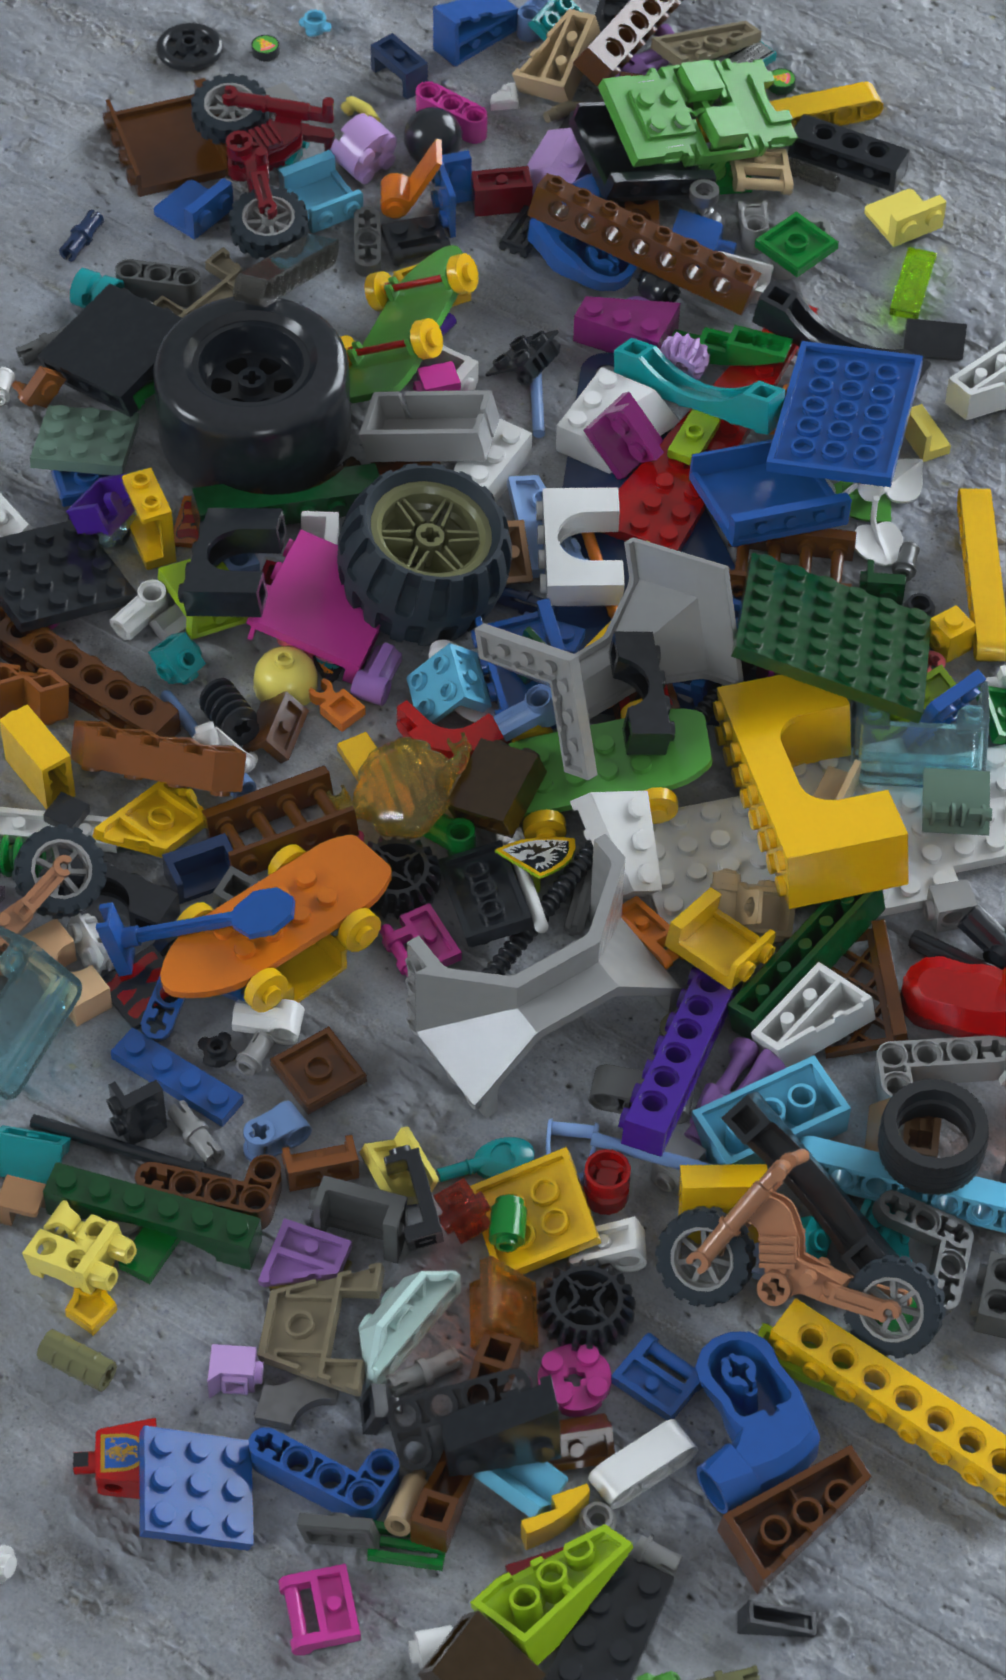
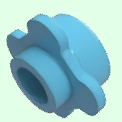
[299,10,331,37]

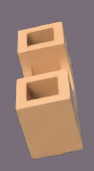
[20,919,112,1027]

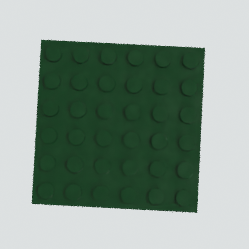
[731,552,932,724]

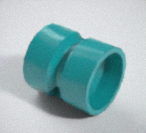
[70,268,125,308]

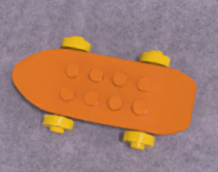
[160,835,392,1013]

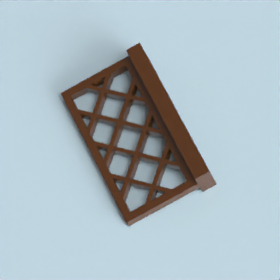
[824,919,908,1059]

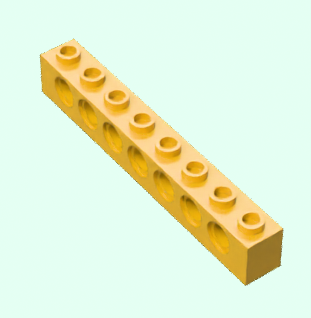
[768,1298,1006,1507]

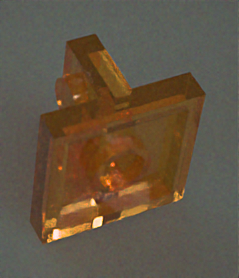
[469,1256,539,1352]

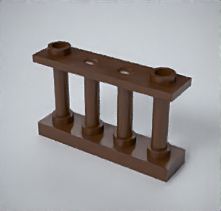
[728,528,857,597]
[202,765,359,876]

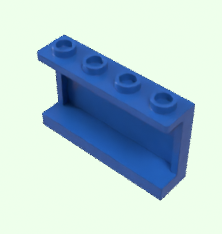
[470,598,566,729]

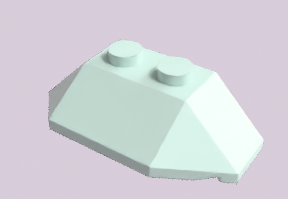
[358,1271,461,1390]

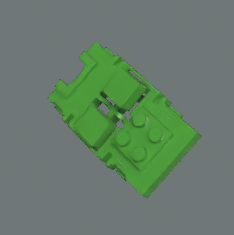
[598,59,798,174]

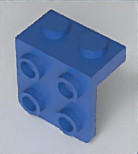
[154,178,234,240]

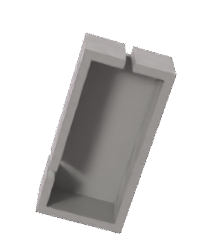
[359,390,500,462]

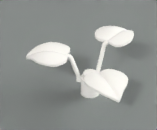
[825,459,923,567]

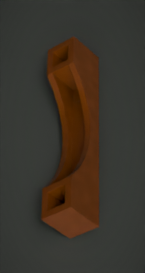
[410,1329,521,1553]

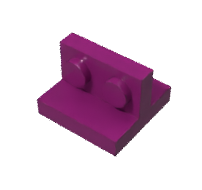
[583,392,664,479]

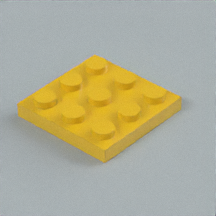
[467,1147,601,1283]

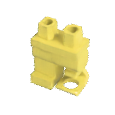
[22,1200,137,1295]

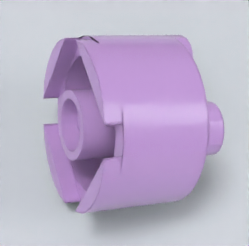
[331,113,397,185]

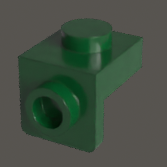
[859,559,906,605]

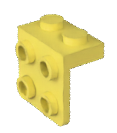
[864,189,946,247]

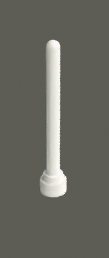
[496,826,549,933]

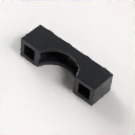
[609,631,675,755]
[39,848,180,928]

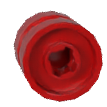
[583,1149,631,1215]

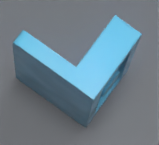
[474,1462,568,1518]

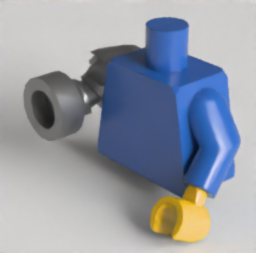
[669,179,737,269]

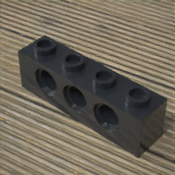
[788,114,910,192]

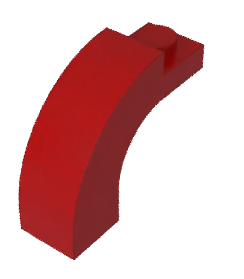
[396,700,510,772]

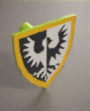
[495,836,576,893]

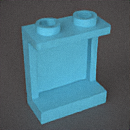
[278,150,363,234]

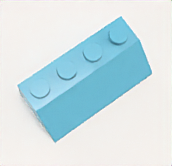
[691,1055,851,1168]

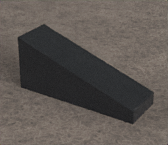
[737,1600,817,1638]

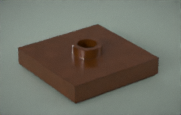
[270,1026,367,1115]

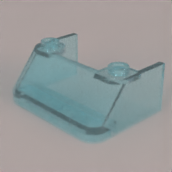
[852,681,990,788]
[0,926,82,1100]

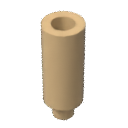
[384,1469,427,1536]

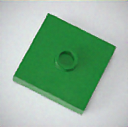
[755,212,839,277]

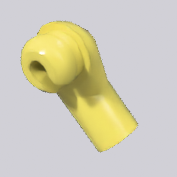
[341,96,380,122]

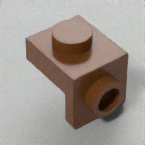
[11,366,66,408]

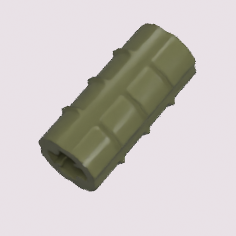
[36,1329,117,1392]

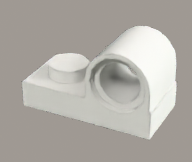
[569,1217,647,1272]

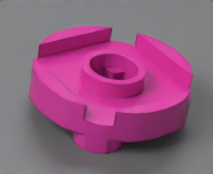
[537,1344,612,1417]

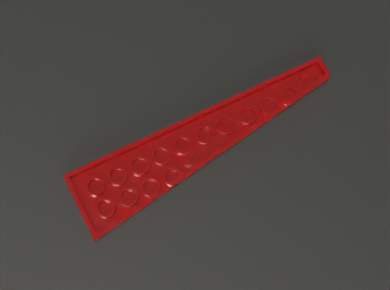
[601,305,818,552]

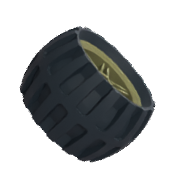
[337,463,512,646]

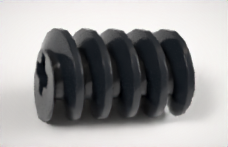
[199,678,259,746]

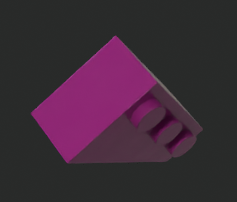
[573,296,680,353]

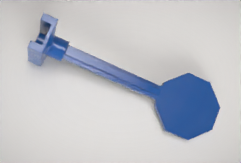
[96,887,295,977]

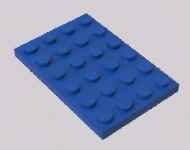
[766,341,923,487]

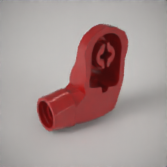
[900,956,1006,1038]

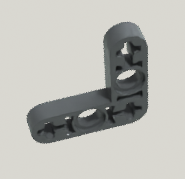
[872,1190,974,1316]

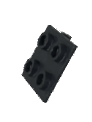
[485,330,561,385]

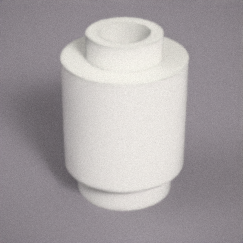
[408,1625,453,1670]

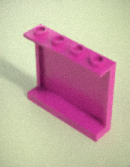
[246,530,381,684]

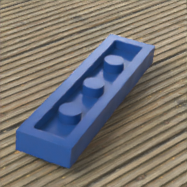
[111,1027,244,1127]

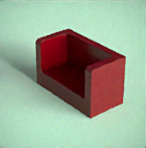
[471,166,533,217]

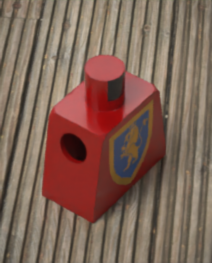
[73,1418,157,1499]

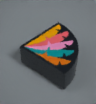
[313,655,343,683]

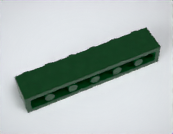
[727,890,886,1041]

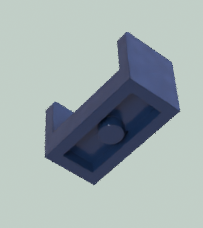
[370,33,428,100]
[162,833,233,904]

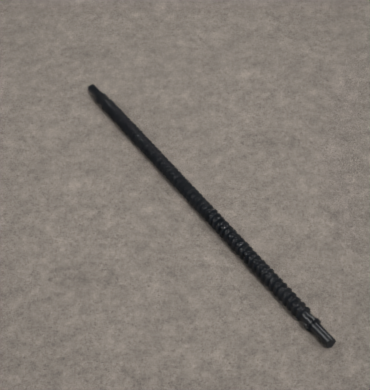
[482,660,754,975]

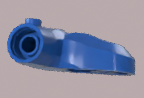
[527,173,637,291]
[695,1332,820,1515]

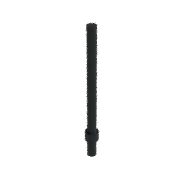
[30,1114,232,1179]

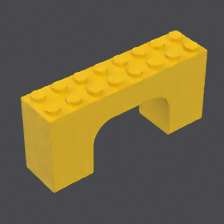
[713,675,909,909]

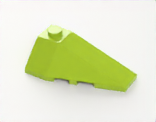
[470,1524,634,1666]

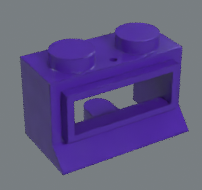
[66,473,136,537]

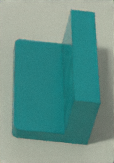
[0,1125,71,1184]

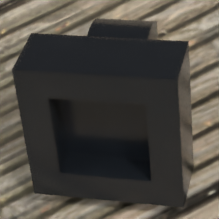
[359,1383,403,1435]

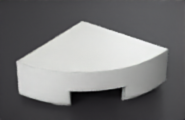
[490,82,519,111]

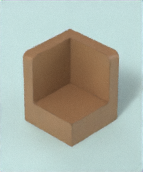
[0,1175,46,1226]

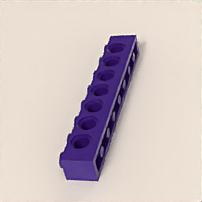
[618,966,744,1157]

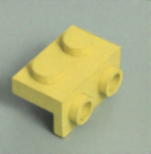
[359,1126,439,1205]

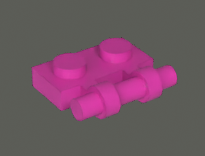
[379,903,462,977]

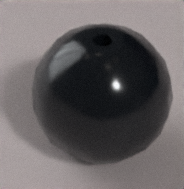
[404,107,463,164]

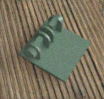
[922,768,992,836]

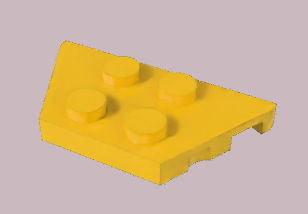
[93,781,205,858]

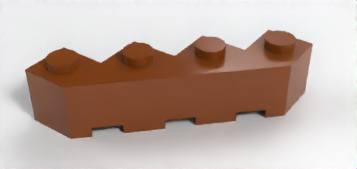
[0,662,69,726]
[71,720,246,797]

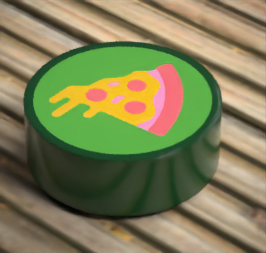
[768,68,796,95]

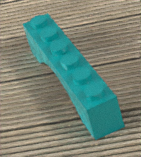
[614,338,785,435]

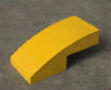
[521,1484,590,1550]

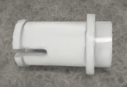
[0,367,15,406]

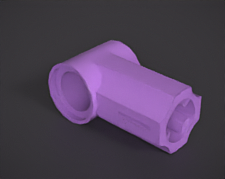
[350,643,402,706]

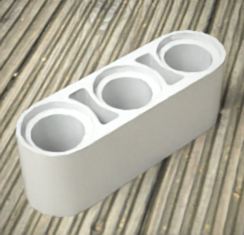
[588,1419,698,1510]

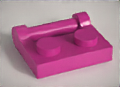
[278,1564,361,1656]

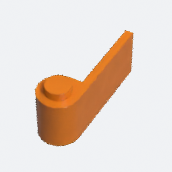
[380,138,442,219]

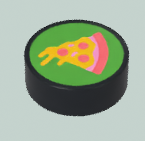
[251,35,280,61]

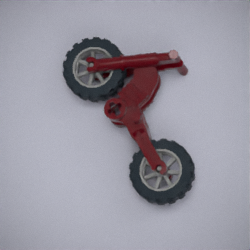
[191,74,335,261]

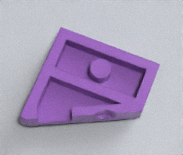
[258,1218,353,1287]

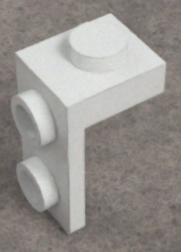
[424,345,478,391]

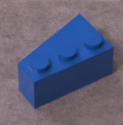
[433,0,519,67]

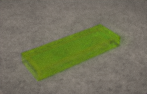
[889,247,937,319]

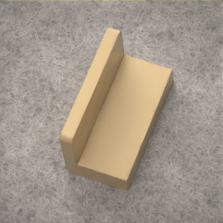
[813,759,862,800]

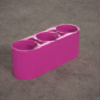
[416,82,487,144]

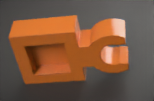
[309,678,366,732]

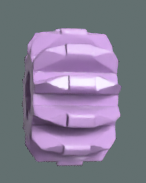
[660,332,710,380]

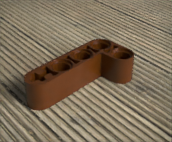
[135,1154,282,1230]

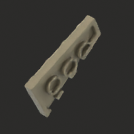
[651,21,762,65]

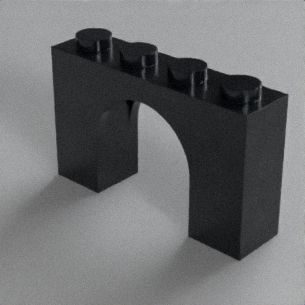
[178,508,287,617]

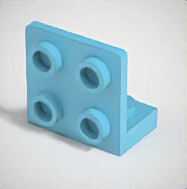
[406,643,492,724]

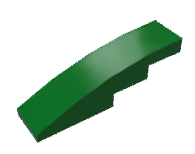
[672,325,793,366]

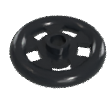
[156,23,223,72]

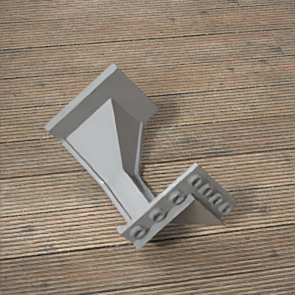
[475,537,744,780]
[405,834,682,1118]

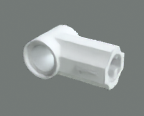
[110,579,169,641]
[232,999,305,1045]

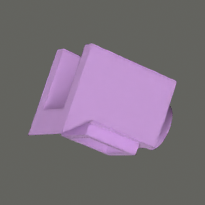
[207,1344,264,1399]

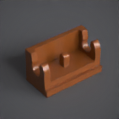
[282,1134,360,1192]

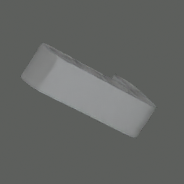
[874,1036,1006,1102]

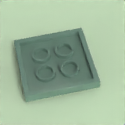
[30,405,139,476]

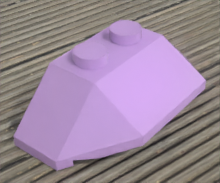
[527,128,591,195]

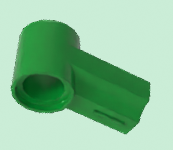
[412,805,476,856]

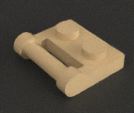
[730,147,793,195]

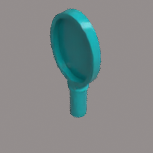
[436,1137,535,1182]

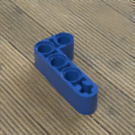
[248,1427,400,1521]

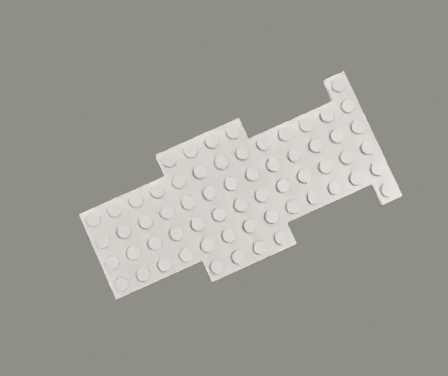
[651,737,1006,949]

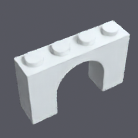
[536,487,625,606]

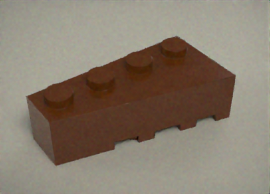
[717,1445,872,1595]

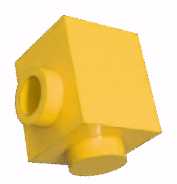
[929,605,976,663]

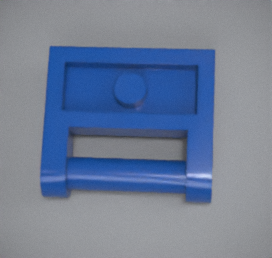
[611,1332,703,1421]

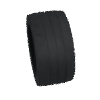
[878,1079,989,1195]

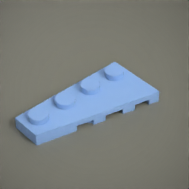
[507,475,588,578]

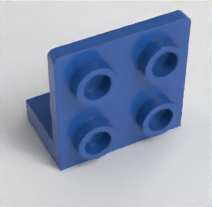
[431,150,472,238]

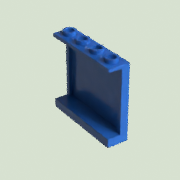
[689,439,852,547]

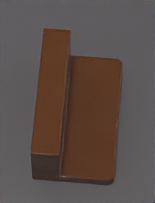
[242,691,309,764]
[548,1413,615,1471]

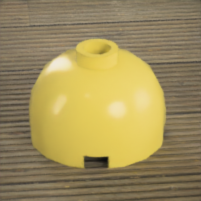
[253,646,318,706]

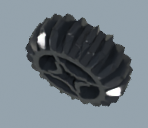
[367,834,441,920]
[536,1258,636,1353]

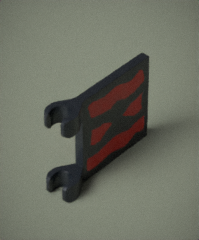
[102,936,178,1030]

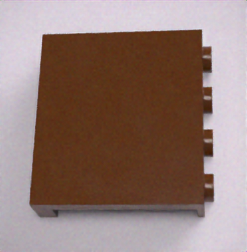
[103,78,229,197]

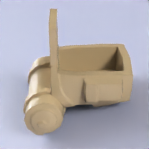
[710,868,795,943]

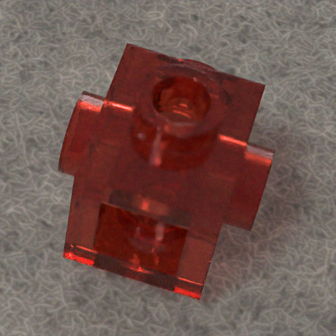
[433,1178,491,1245]

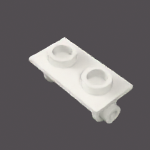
[66,913,115,974]

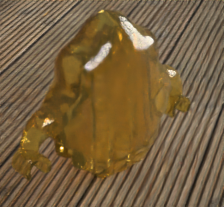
[327,732,472,839]

